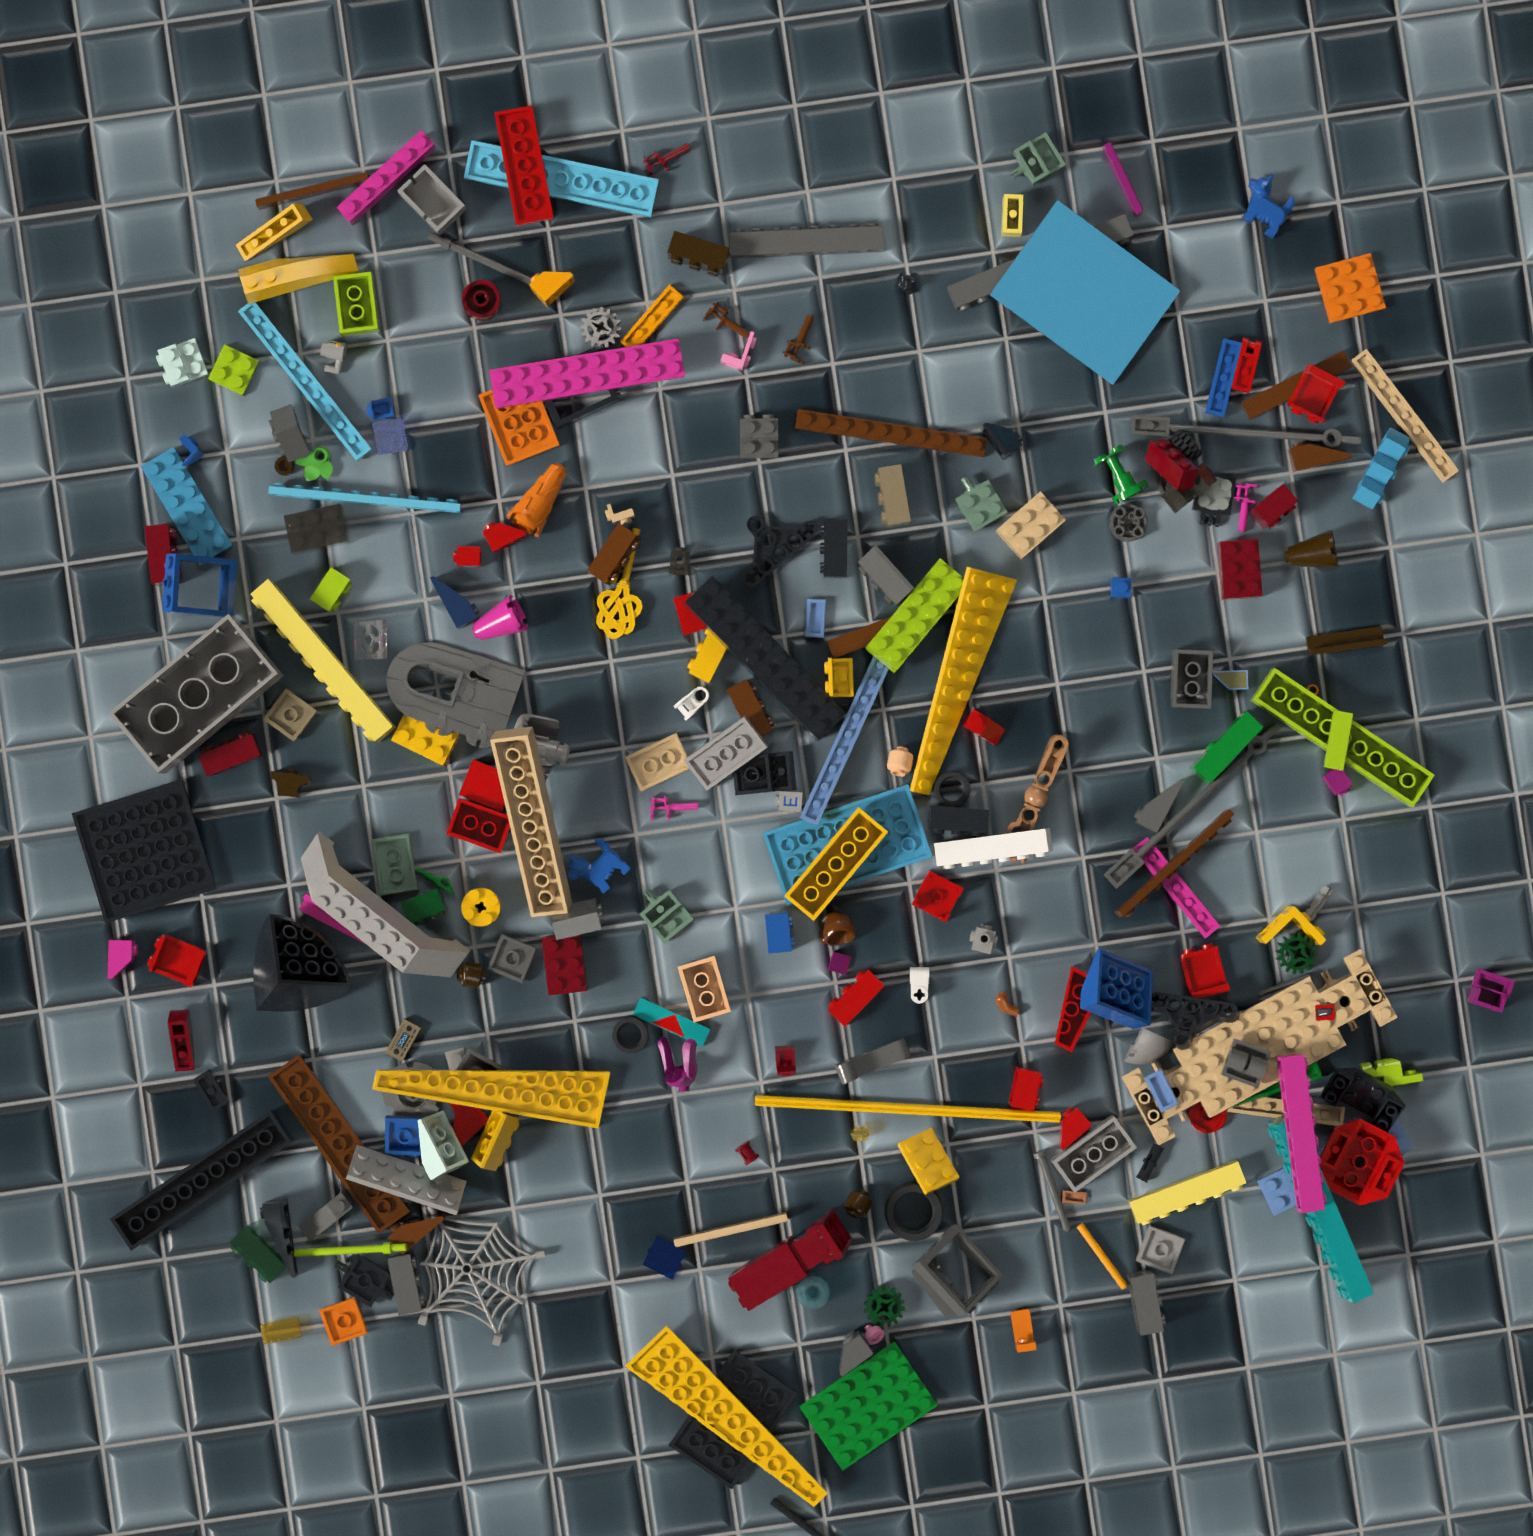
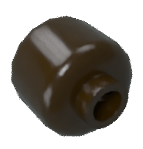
[457,962,486,988]
[844,1189,873,1219]

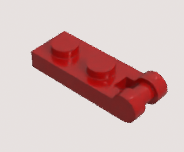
[1231,337,1262,394]

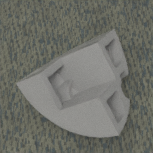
[1124,1027,1174,1065]

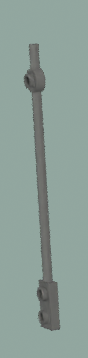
[1130,415,1361,448]
[1103,723,1280,889]

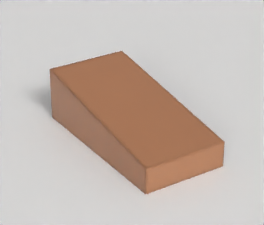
[1061,1190,1087,1204]

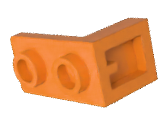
[1010,1309,1037,1353]

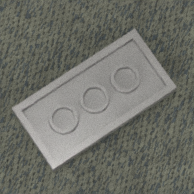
[684,716,768,791]

